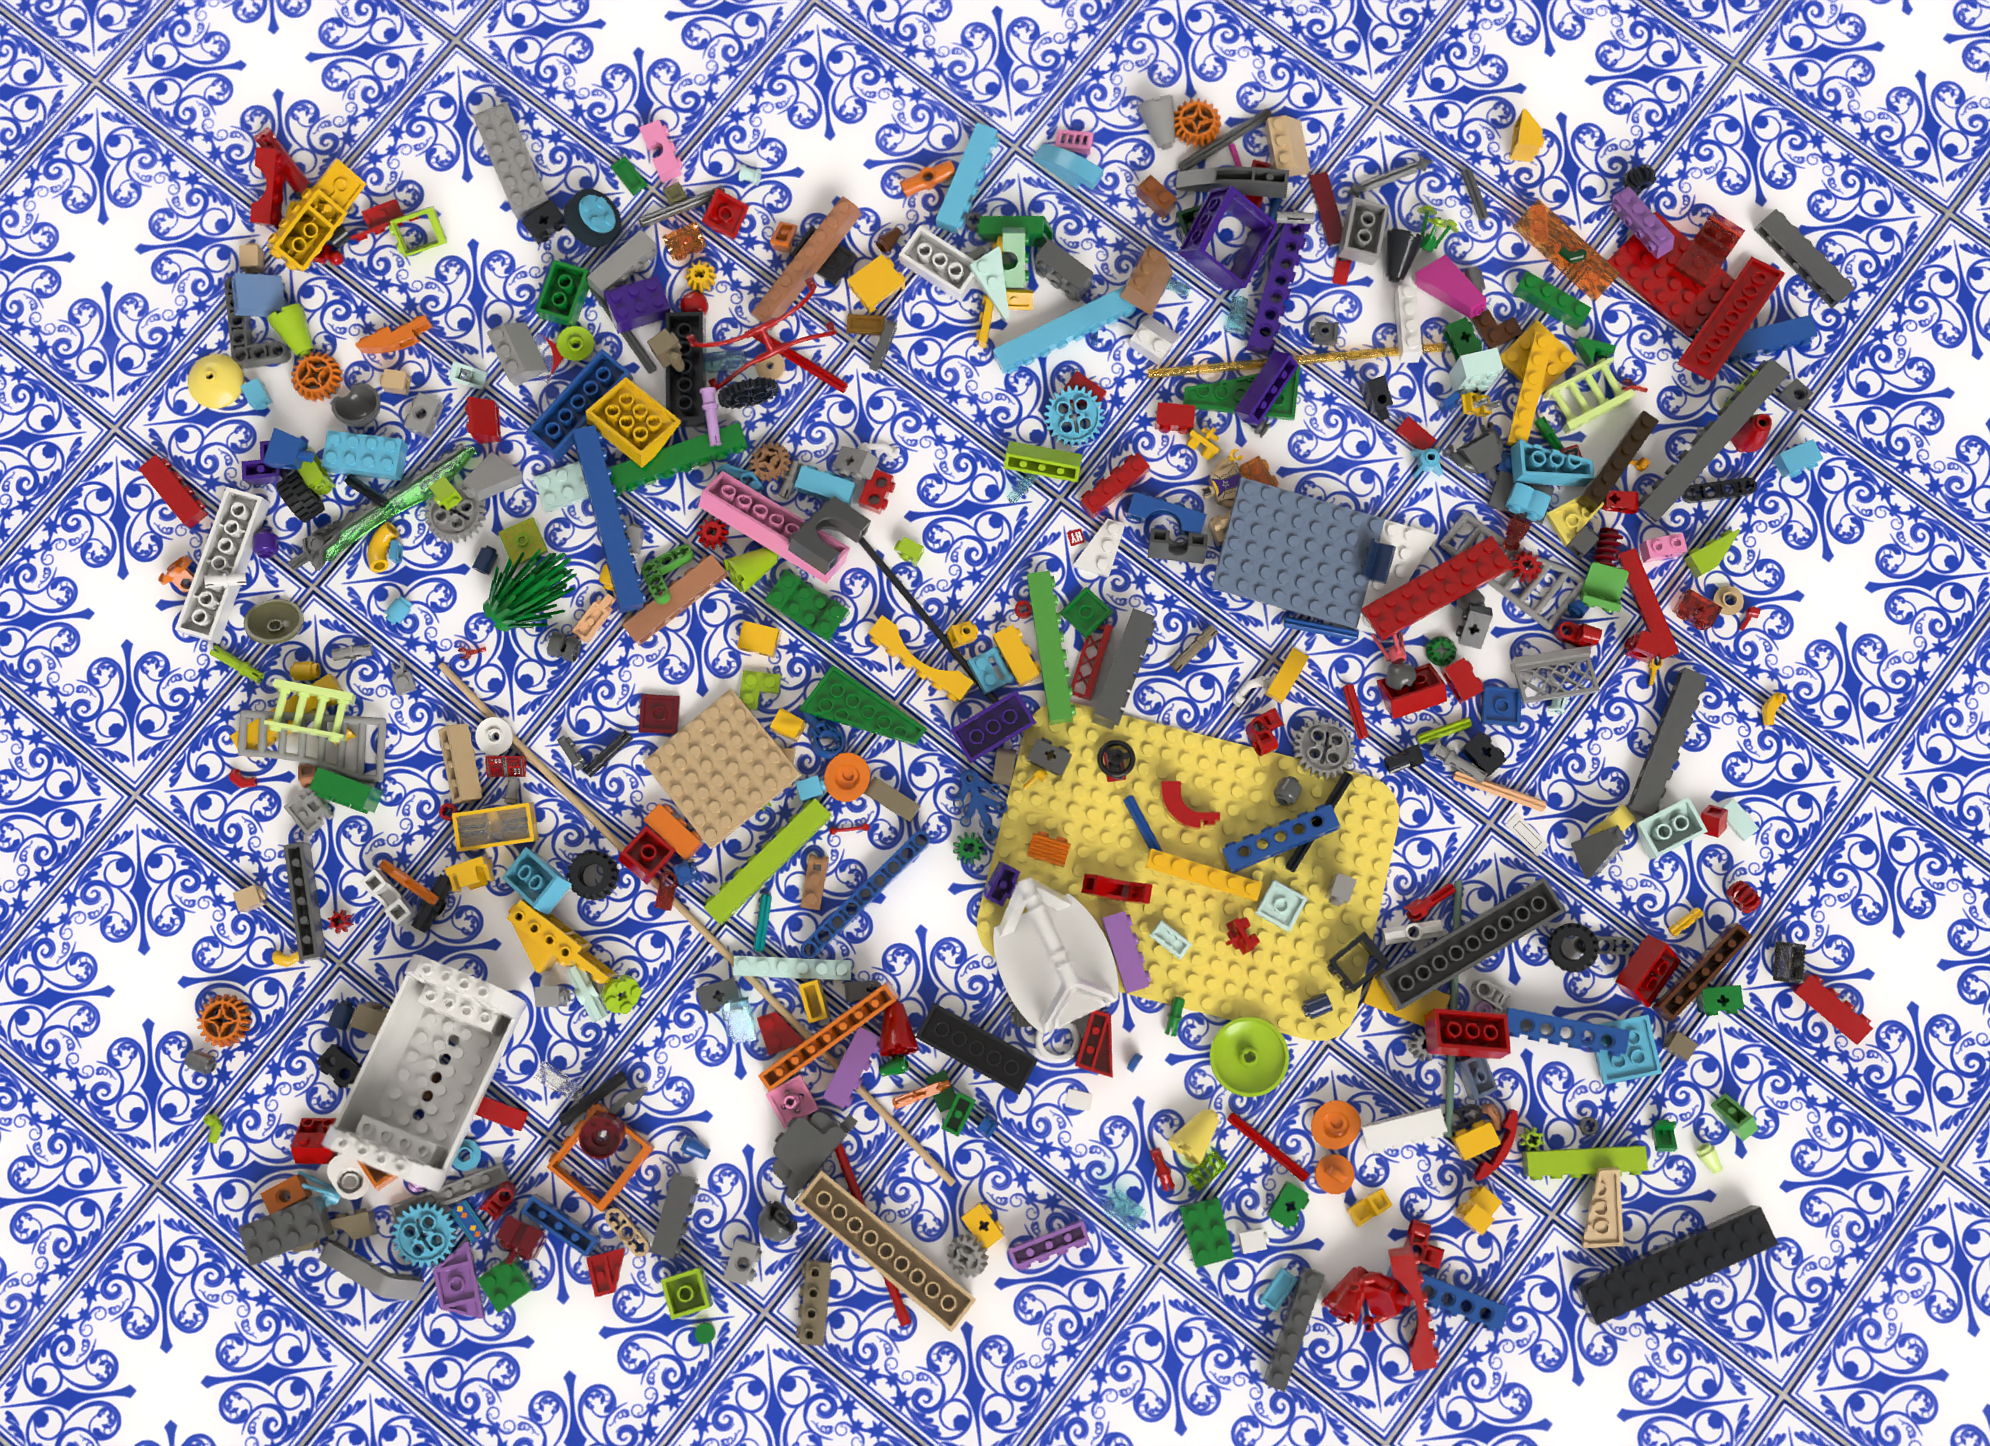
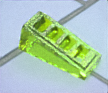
[1185,1150,1228,1192]

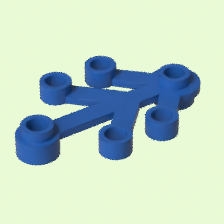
[953,769,1007,841]

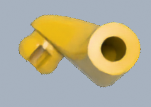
[1762,692,1787,726]

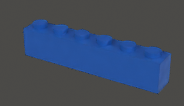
[1725,315,1818,364]

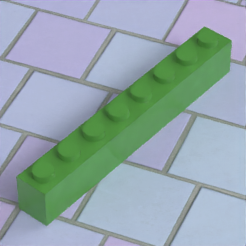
[1027,571,1076,725]

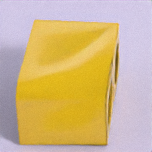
[737,621,782,658]
[770,707,806,743]

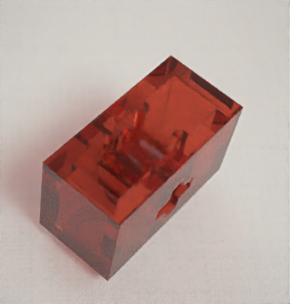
[1672,588,1723,631]

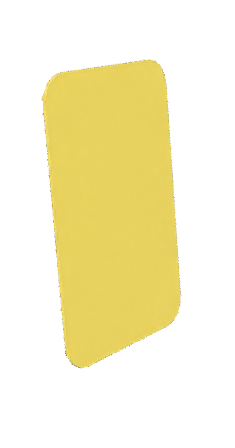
[977,702,1399,1041]

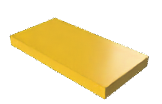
[1363,969,1451,1028]

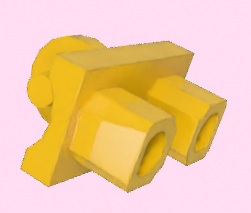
[1186,427,1222,460]

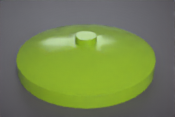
[1209,1017,1289,1097]

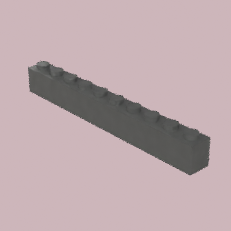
[1638,358,1790,522]

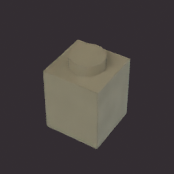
[1662,1031,1698,1061]

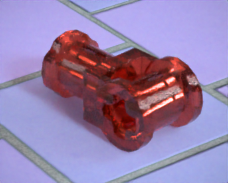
[1502,513,1532,551]

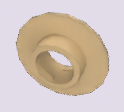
[1713,586,1744,615]

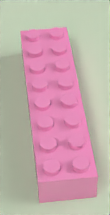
[698,471,850,584]

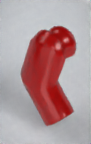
[229,769,257,788]

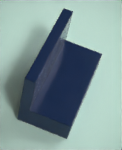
[1361,538,1396,584]

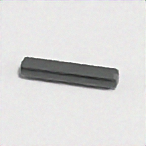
[1461,168,1489,221]

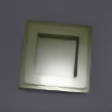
[663,182,688,205]

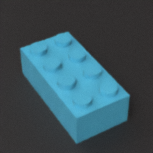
[321,430,408,481]

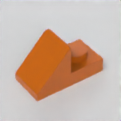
[770,221,798,254]

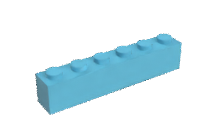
[936,122,1000,234]

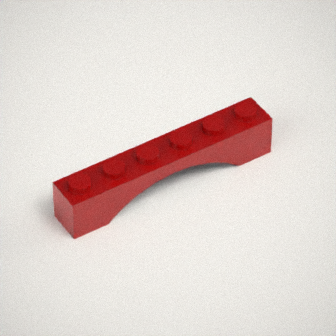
[1388,1245,1440,1371]

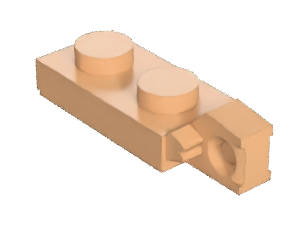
[571,593,616,644]

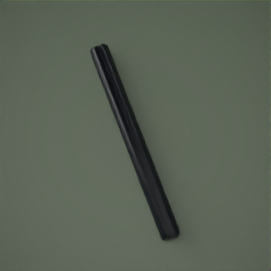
[1285,772,1353,872]

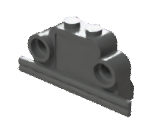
[773,1109,858,1201]

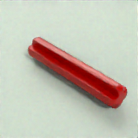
[1343,684,1369,740]

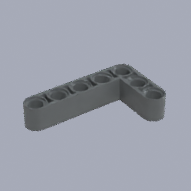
[224,276,292,369]

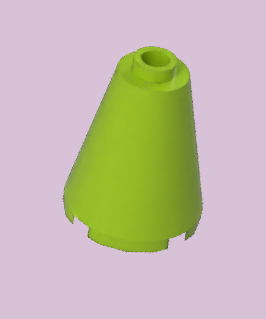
[267,303,314,358]
[724,547,779,593]

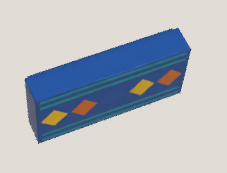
[449,1199,489,1244]

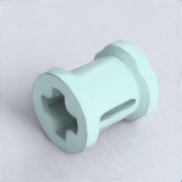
[739,165,761,185]
[1548,690,1570,714]

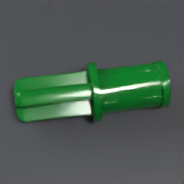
[1534,416,1563,451]
[1164,996,1185,1037]

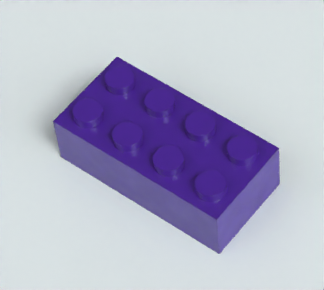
[950,690,1036,763]

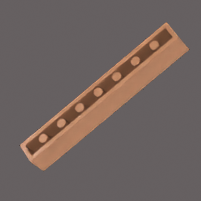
[751,196,862,331]

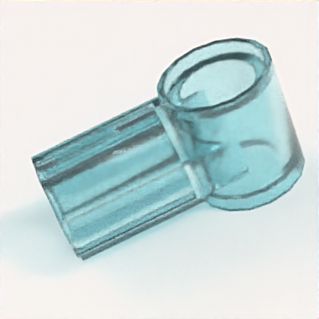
[1225,296,1248,335]

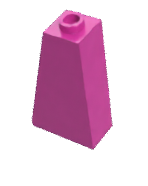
[1414,254,1486,319]

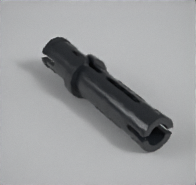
[582,730,633,778]

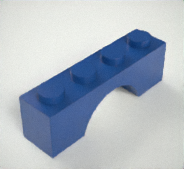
[1127,491,1207,536]

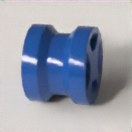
[976,1114,999,1139]

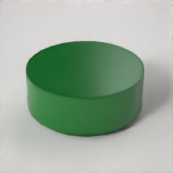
[695,1322,716,1344]

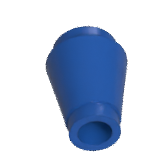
[680,1135,711,1160]

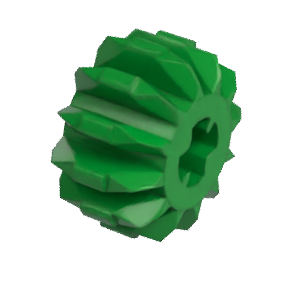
[953,832,985,865]

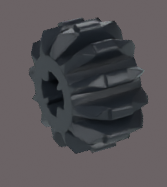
[1622,164,1656,193]

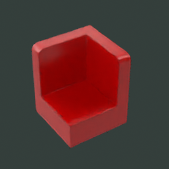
[1701,804,1728,838]

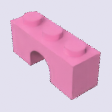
[639,120,683,183]

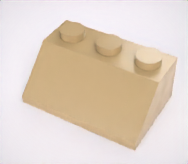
[1265,115,1311,177]

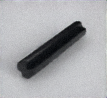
[344,475,389,508]

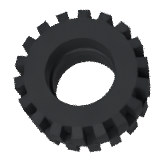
[276,471,325,523]
[567,850,620,900]
[1547,922,1600,973]

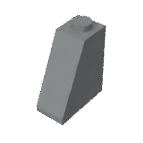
[463,452,522,502]

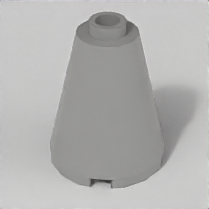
[1138,95,1175,150]

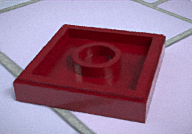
[638,694,681,734]

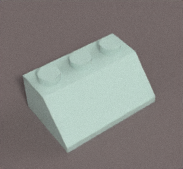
[1636,797,1708,860]

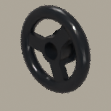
[1097,740,1136,778]

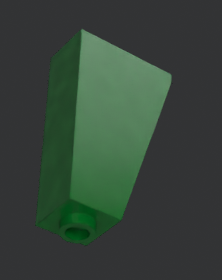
[977,216,1054,248]

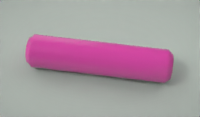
[1229,143,1242,167]

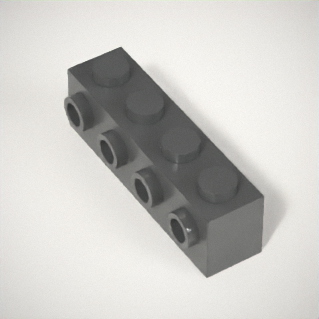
[650,1172,700,1259]

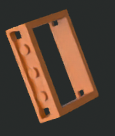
[547,1103,655,1212]

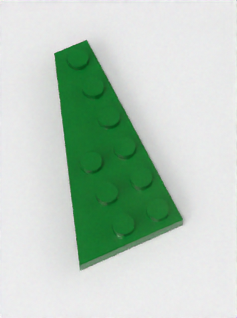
[1183,365,1300,421]
[799,665,927,746]

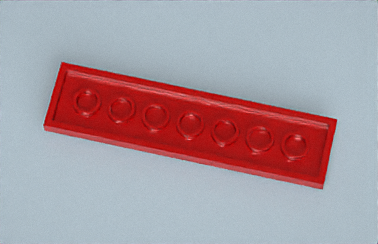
[1677,256,1785,382]
[1361,536,1513,642]

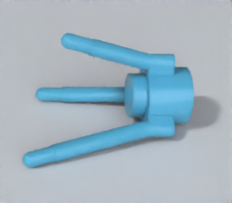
[297,1170,340,1208]

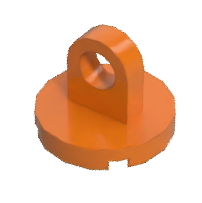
[158,555,194,593]
[1314,1154,1355,1194]

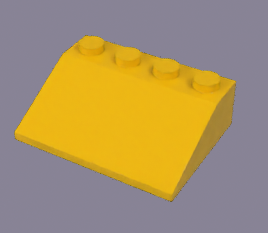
[586,377,681,468]

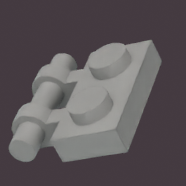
[284,786,335,837]

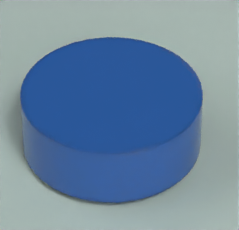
[1127,1052,1143,1073]

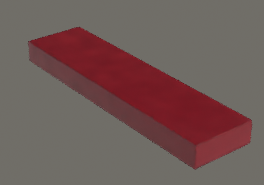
[1309,171,1343,246]

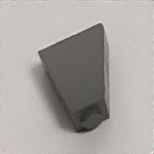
[1571,825,1626,879]

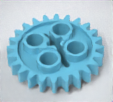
[1044,385,1105,447]
[391,1201,458,1268]

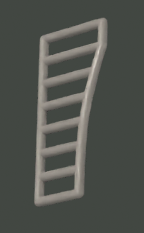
[1439,512,1585,630]
[238,710,387,783]

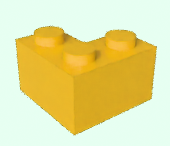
[1455,1185,1503,1235]

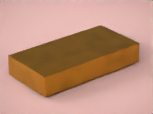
[846,314,885,336]

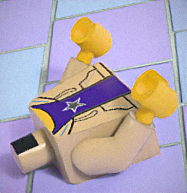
[1201,449,1243,509]

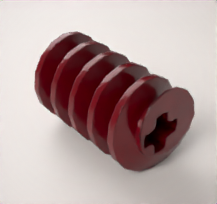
[1593,527,1623,567]

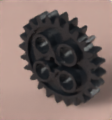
[717,377,779,409]

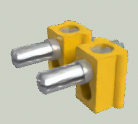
[1461,392,1501,417]

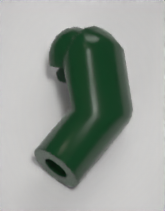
[1558,246,1587,264]

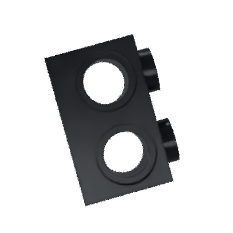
[316,1044,362,1088]

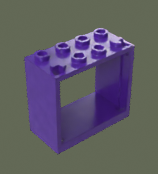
[1177,185,1279,291]

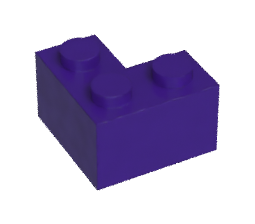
[241,440,287,486]

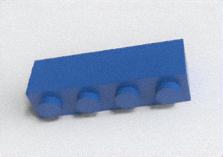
[520,1193,602,1257]

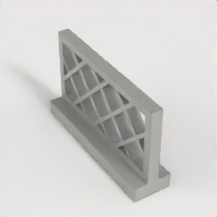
[1510,646,1600,704]

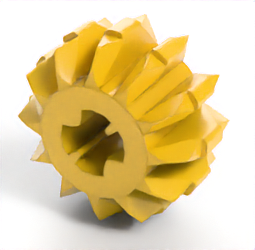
[685,260,717,293]

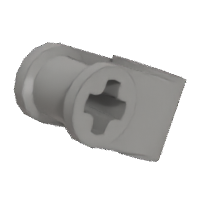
[1471,980,1512,1012]

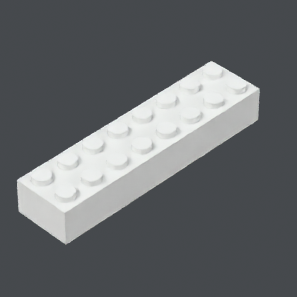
[175,487,270,644]

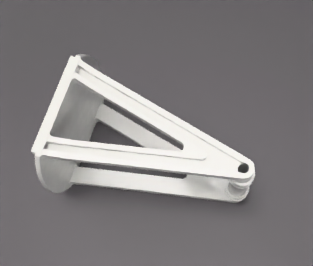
[993,878,1119,1034]

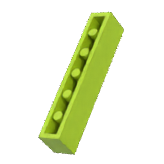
[1522,1145,1648,1180]

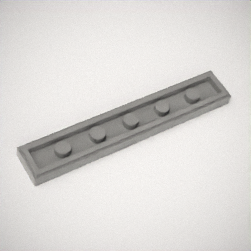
[390,1162,510,1222]

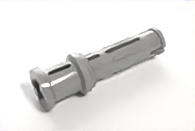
[1430,741,1488,784]

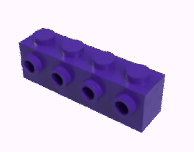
[1234,351,1299,426]

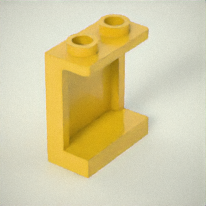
[847,254,906,314]

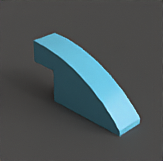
[1032,144,1104,190]

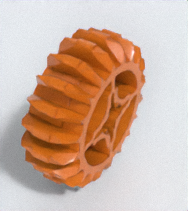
[1174,98,1222,148]
[290,352,343,402]
[196,994,252,1047]

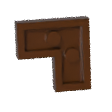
[1471,309,1523,350]

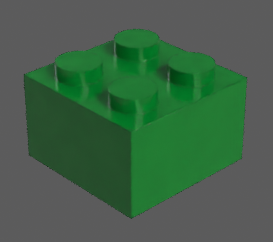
[477,1256,537,1313]

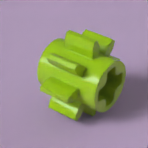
[1518,1127,1544,1151]

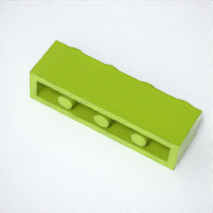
[1003,441,1083,482]

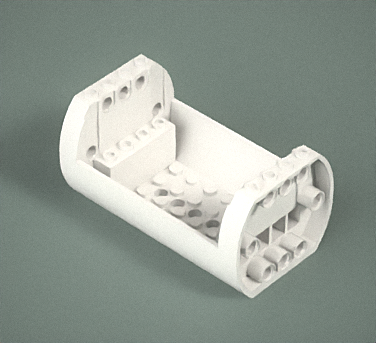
[322,954,527,1192]

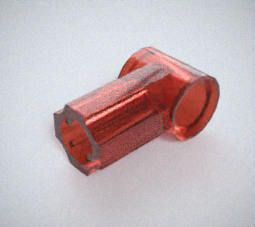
[654,871,679,911]

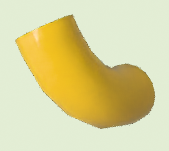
[367,522,399,573]

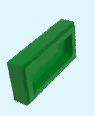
[610,156,648,196]

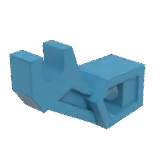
[715,464,764,493]

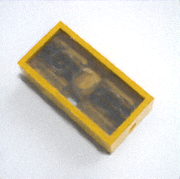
[452,802,539,852]

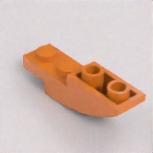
[355,314,433,354]

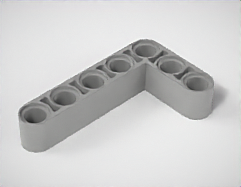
[319,1239,425,1301]

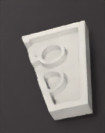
[1073,518,1125,578]

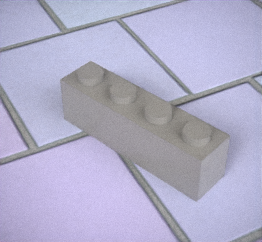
[587,230,658,299]

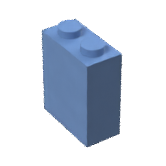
[231,273,287,317]

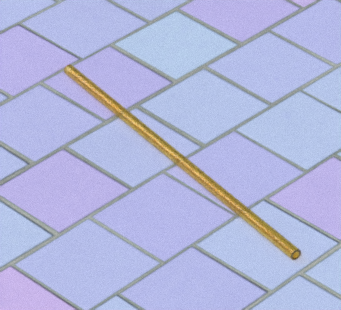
[1148,342,1446,379]

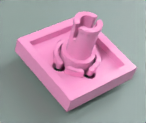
[765,1074,819,1129]

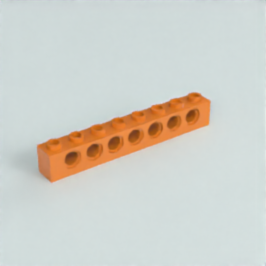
[758,981,900,1092]

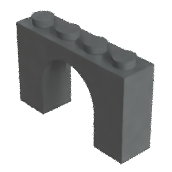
[788,496,871,575]

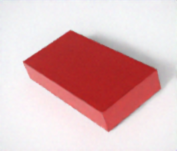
[1395,416,1437,450]

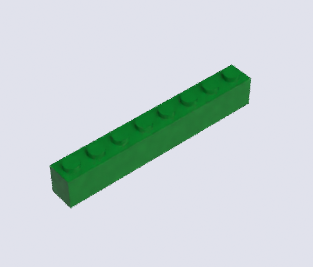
[610,422,749,497]

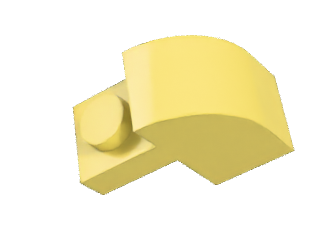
[1588,804,1636,835]

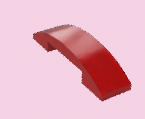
[475,1096,529,1131]
[1471,1109,1518,1181]

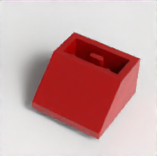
[465,397,502,444]
[290,1118,339,1164]

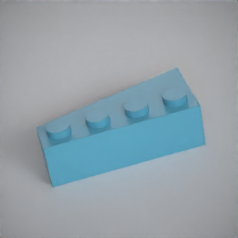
[1511,439,1595,487]

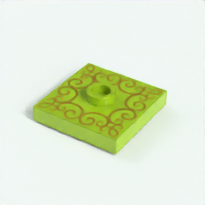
[498,517,549,566]

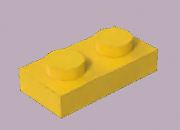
[995,289,1033,310]

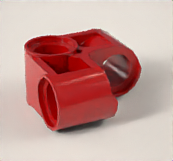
[1554,621,1602,648]
[1245,708,1285,756]
[1404,1219,1445,1269]

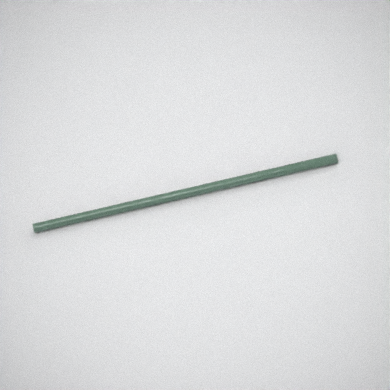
[1444,881,1462,1137]

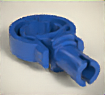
[802,713,845,759]

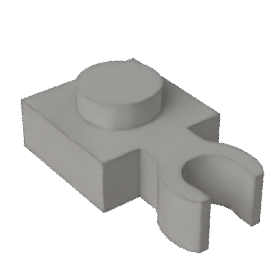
[391,660,418,696]

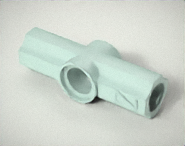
[566,965,609,1023]

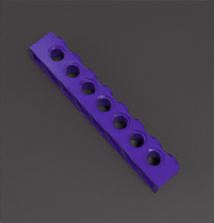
[1246,208,1311,356]

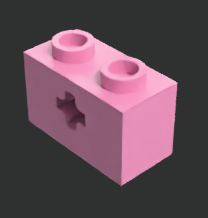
[1639,533,1688,563]

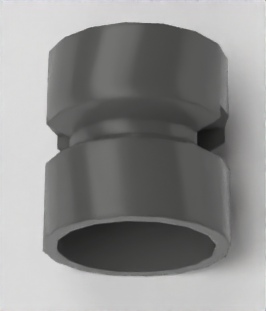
[547,631,582,663]

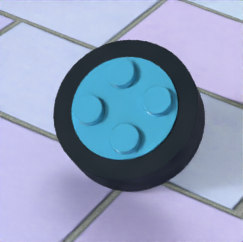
[564,189,621,247]

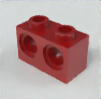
[858,469,896,514]

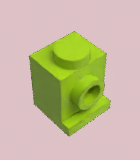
[894,537,925,567]

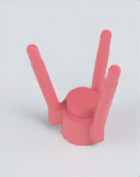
[1371,632,1407,664]

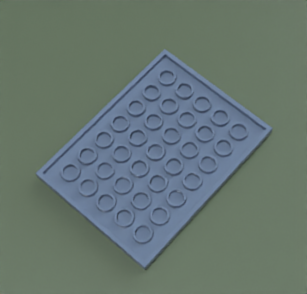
[1211,477,1385,629]

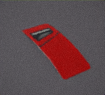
[1332,257,1352,285]

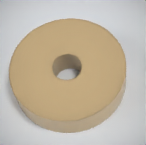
[755,354,786,381]

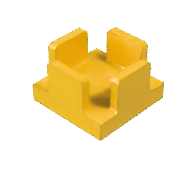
[444,856,495,893]

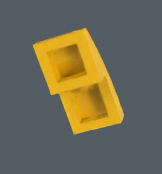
[1346,1188,1393,1227]

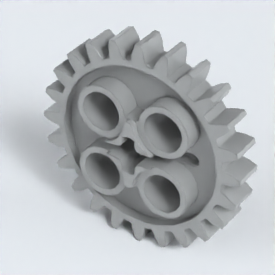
[424,483,487,544]
[1293,717,1356,780]

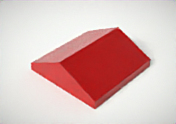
[702,188,750,239]

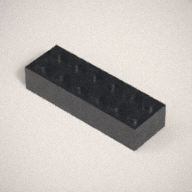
[665,312,707,428]
[915,1003,1038,1095]

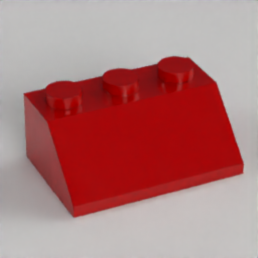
[1376,663,1447,719]
[1615,934,1681,1009]

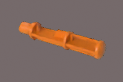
[892,1079,951,1109]

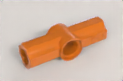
[899,160,956,197]

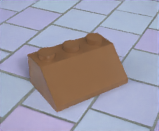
[1119,244,1173,315]

